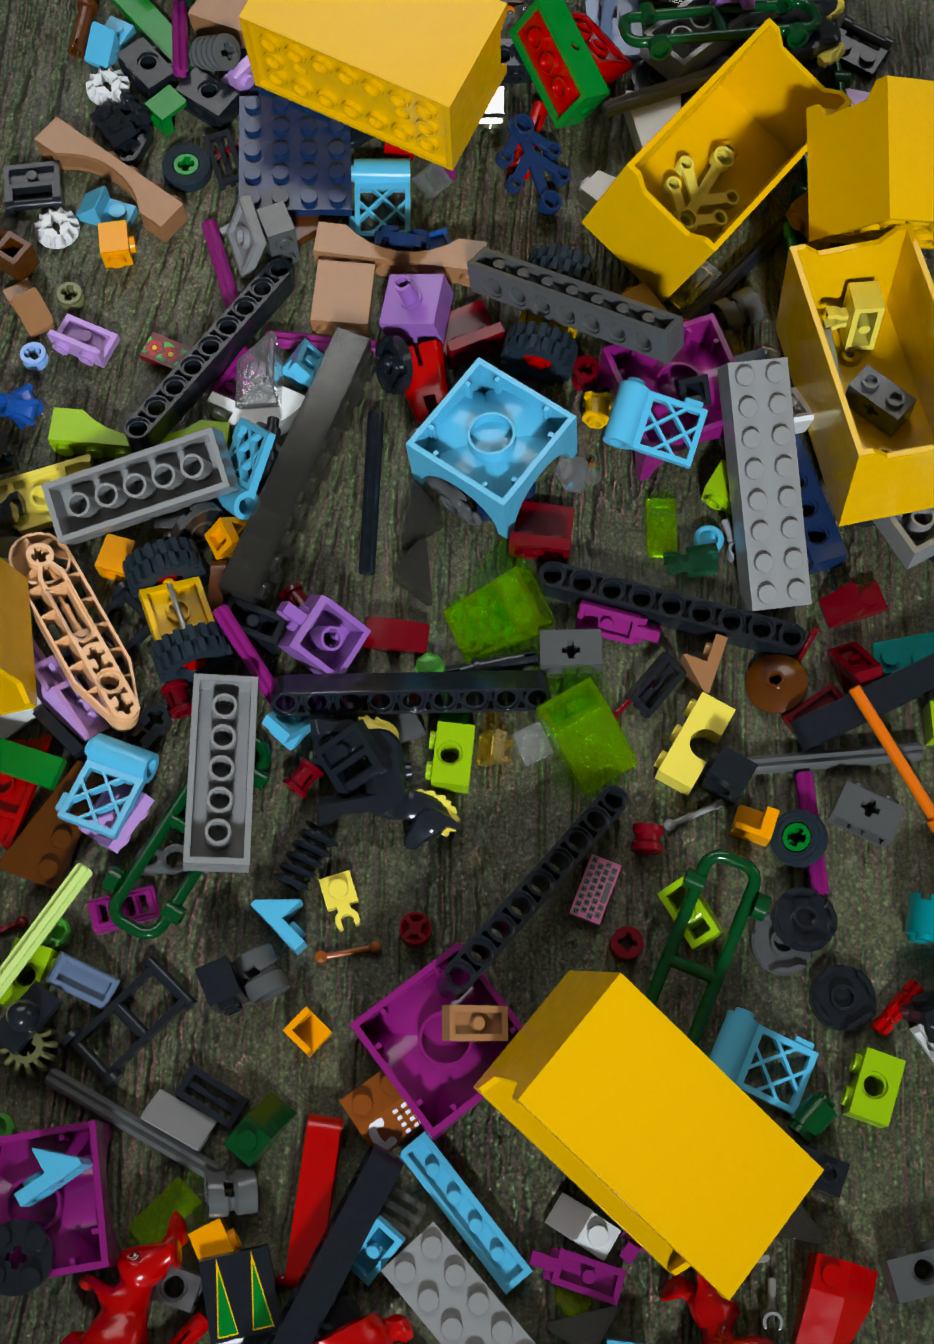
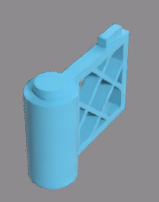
[349,158,411,240]
[603,377,708,469]
[211,417,276,520]
[55,733,159,840]
[709,1007,819,1115]

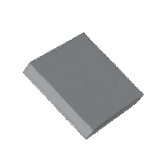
[226,196,266,278]

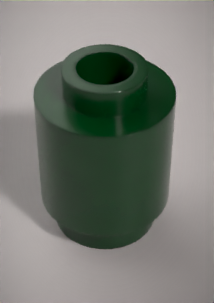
[787,1092,837,1145]

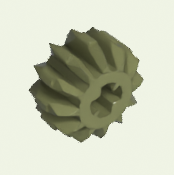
[0,1023,59,1077]

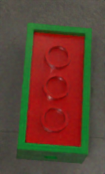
[508,0,610,129]

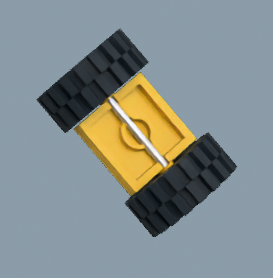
[500,243,599,386]
[122,537,235,684]

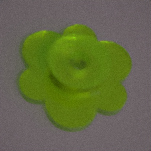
[553,1285,592,1316]

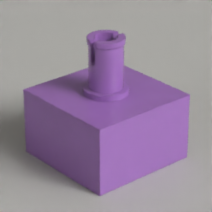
[379,274,454,343]

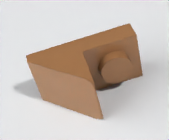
[3,277,57,339]
[679,634,728,699]
[442,1005,508,1042]

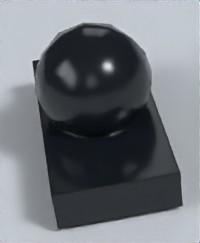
[0,980,63,1056]

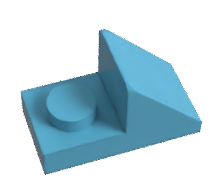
[84,16,136,71]
[75,186,138,231]
[279,338,327,390]
[262,711,324,750]
[250,899,307,955]
[14,1148,93,1207]
[350,1215,406,1286]

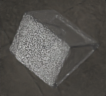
[235,331,283,410]

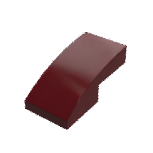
[362,616,430,656]

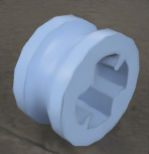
[20,342,49,371]

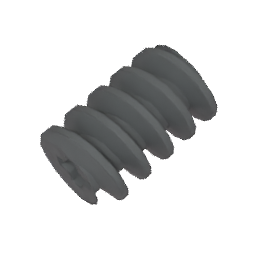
[188,33,241,72]

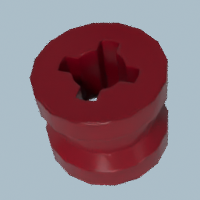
[631,823,664,855]
[399,912,432,948]
[609,926,644,963]

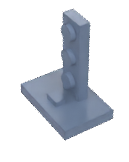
[583,0,643,62]

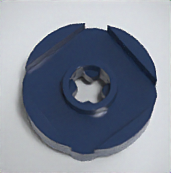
[373,225,431,251]

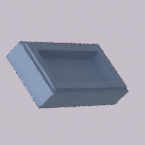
[44,951,121,1010]

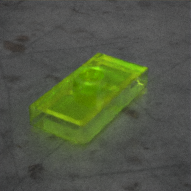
[645,498,678,558]
[127,1176,203,1245]

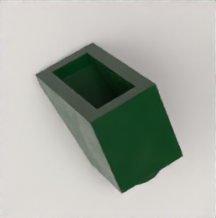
[223,1092,297,1167]

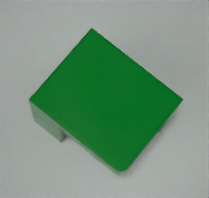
[144,84,187,137]

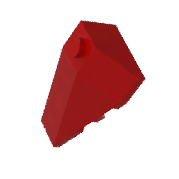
[791,1252,878,1344]

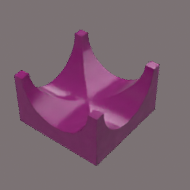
[597,313,736,482]
[349,942,523,1142]
[0,1120,124,1278]

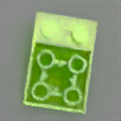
[442,566,556,662]
[535,677,638,796]

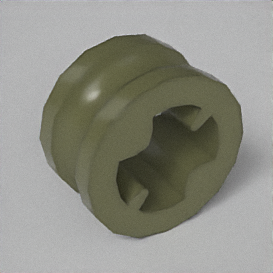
[56,282,85,311]

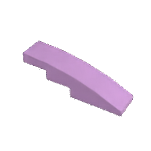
[33,639,110,742]

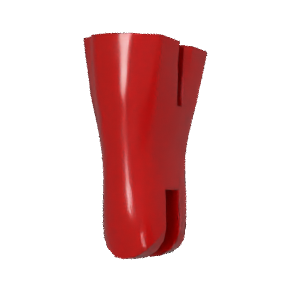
[404,340,448,426]

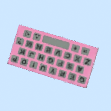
[569,854,622,927]

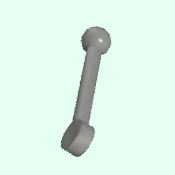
[663,799,725,831]

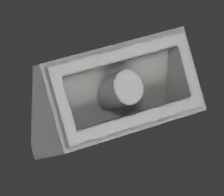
[140,1089,218,1152]

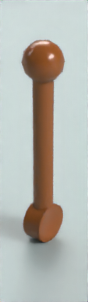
[314,941,382,964]

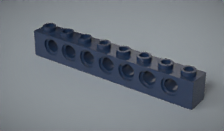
[734,348,848,575]

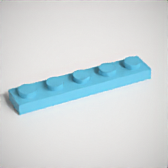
[398,1131,533,1294]

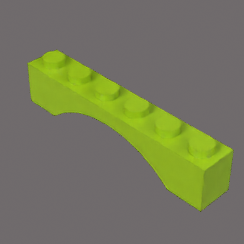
[48,407,233,459]

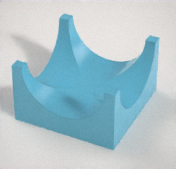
[406,357,577,539]

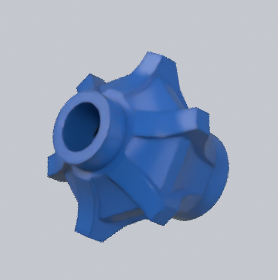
[0,383,43,429]

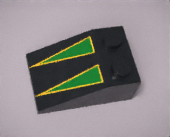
[199,1243,283,1344]

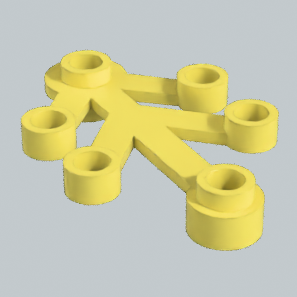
[662,146,740,233]

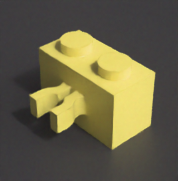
[822,281,885,351]

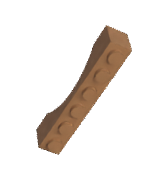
[34,116,188,243]
[313,221,487,287]

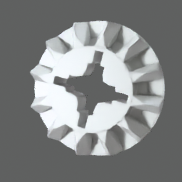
[85,66,130,106]
[34,207,80,249]

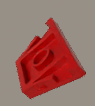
[0,734,56,850]

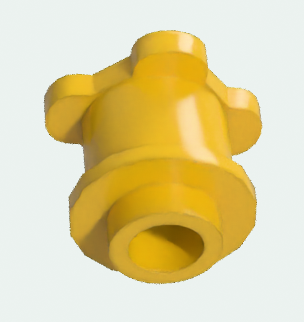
[582,391,613,429]

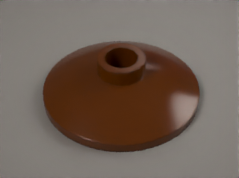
[745,654,808,714]

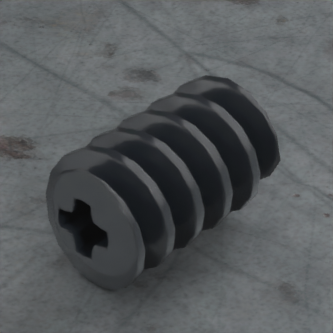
[273,820,339,892]

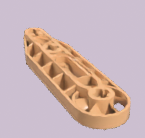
[8,532,140,732]

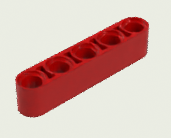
[284,1114,343,1290]

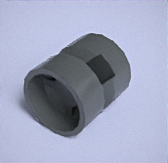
[709,286,764,337]
[233,944,290,1005]
[204,1167,258,1219]

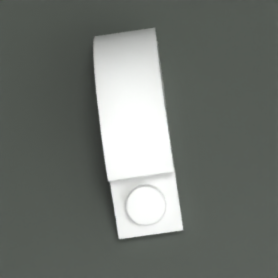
[207,385,310,436]

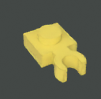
[318,870,360,932]

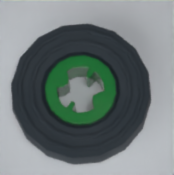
[162,143,212,193]
[770,809,828,867]

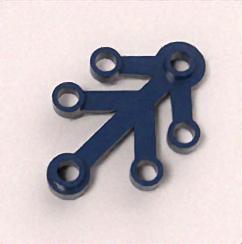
[495,113,571,216]

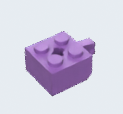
[275,595,371,674]

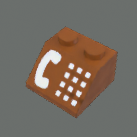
[339,1070,423,1152]

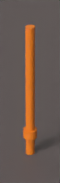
[848,684,934,833]

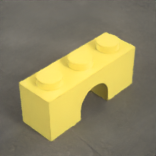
[654,692,736,796]

